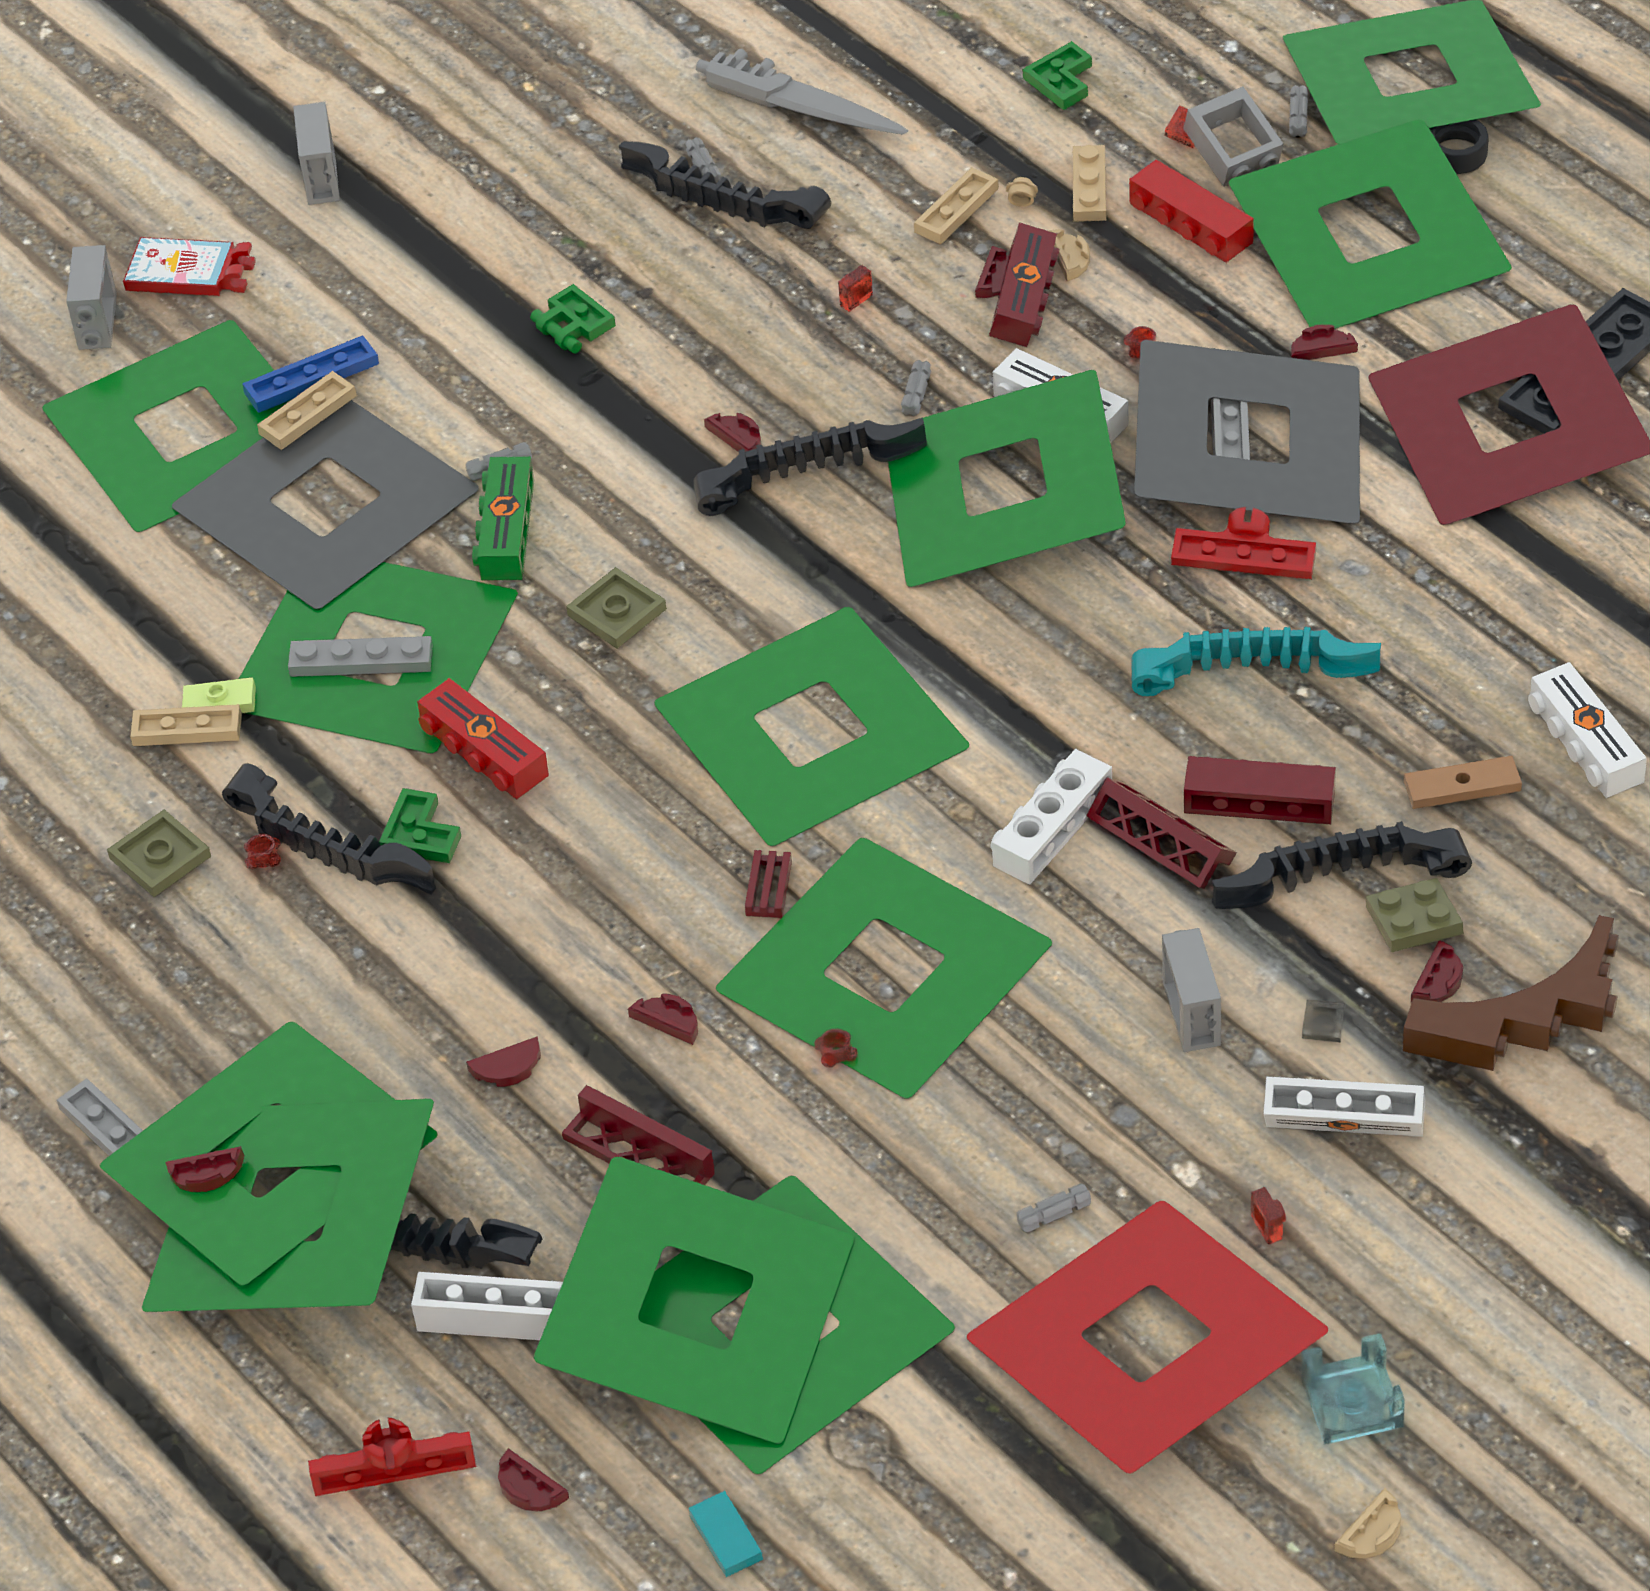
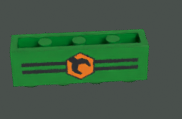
[472,456,534,580]

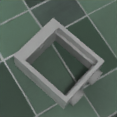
[1184,87,1284,187]
[293,102,340,205]
[66,245,117,350]
[1162,928,1221,1052]

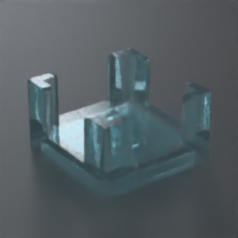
[1301,1333,1405,1445]

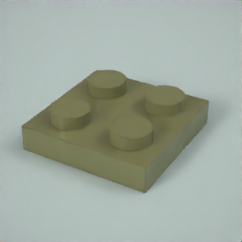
[566,567,667,649]
[107,809,211,897]
[1366,878,1464,952]

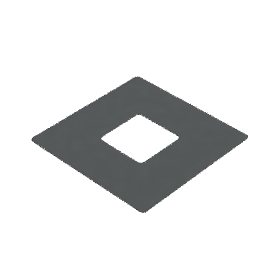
[1134,340,1360,524]
[172,400,479,609]

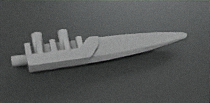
[696,49,908,135]

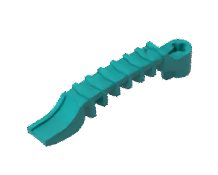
[1131,627,1381,696]

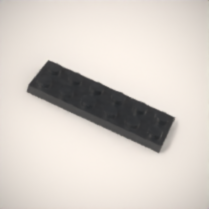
[1498,288,1650,434]

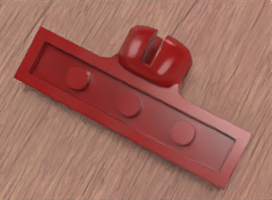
[1171,507,1317,580]
[308,1418,476,1496]

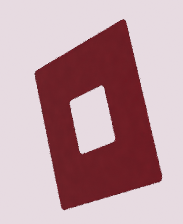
[1368,304,1650,525]

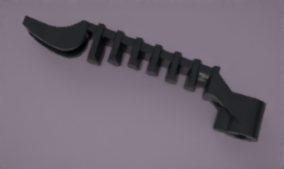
[619,141,831,229]
[693,418,927,516]
[222,763,436,895]

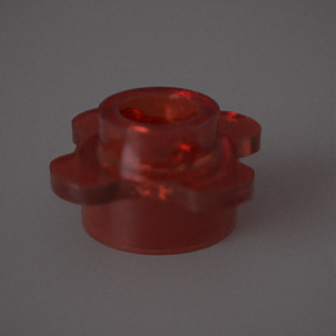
[1124,326,1156,358]
[244,834,281,869]
[814,1029,858,1068]

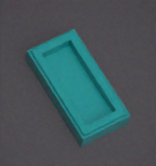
[688,1491,763,1577]

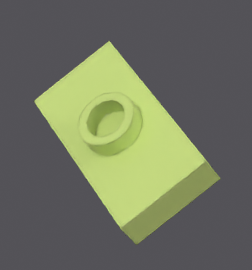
[182,677,256,713]

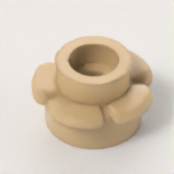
[1006,177,1038,207]

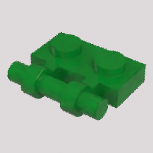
[530,284,616,353]

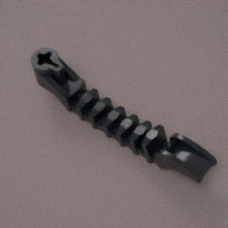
[1212,822,1472,909]
[390,1213,543,1269]

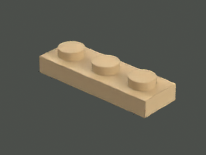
[1073,145,1106,222]
[914,167,999,245]
[257,371,357,450]
[130,704,242,746]

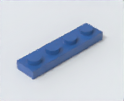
[242,335,379,413]

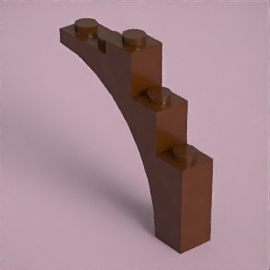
[1403,915,1619,1071]

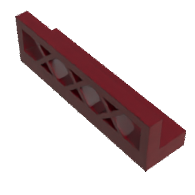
[1086,778,1237,889]
[562,1085,715,1185]

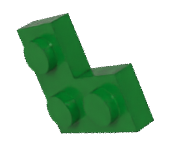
[1022,41,1092,110]
[379,788,461,863]

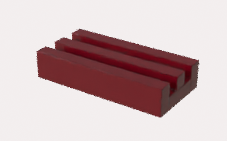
[745,850,792,918]

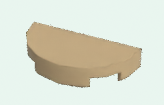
[1047,229,1090,282]
[1335,1488,1401,1559]

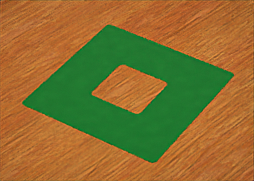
[1283,0,1541,144]
[1229,119,1512,329]
[42,320,292,532]
[888,370,1126,587]
[239,562,518,753]
[654,607,969,846]
[716,838,1052,1098]
[100,1022,438,1285]
[142,1098,434,1312]
[534,1157,854,1444]
[638,1176,955,1474]

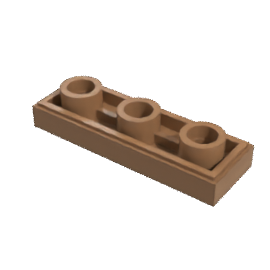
[1404,756,1522,809]

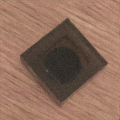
[1302,999,1345,1043]

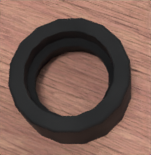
[1429,119,1489,174]

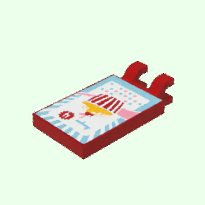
[123,237,256,296]

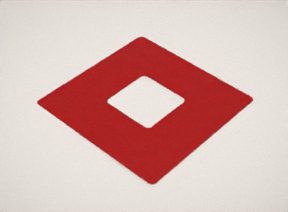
[967,1201,1328,1473]

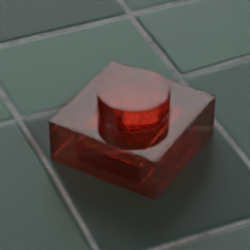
[1164,105,1195,149]
[838,265,873,312]
[1251,1187,1286,1245]

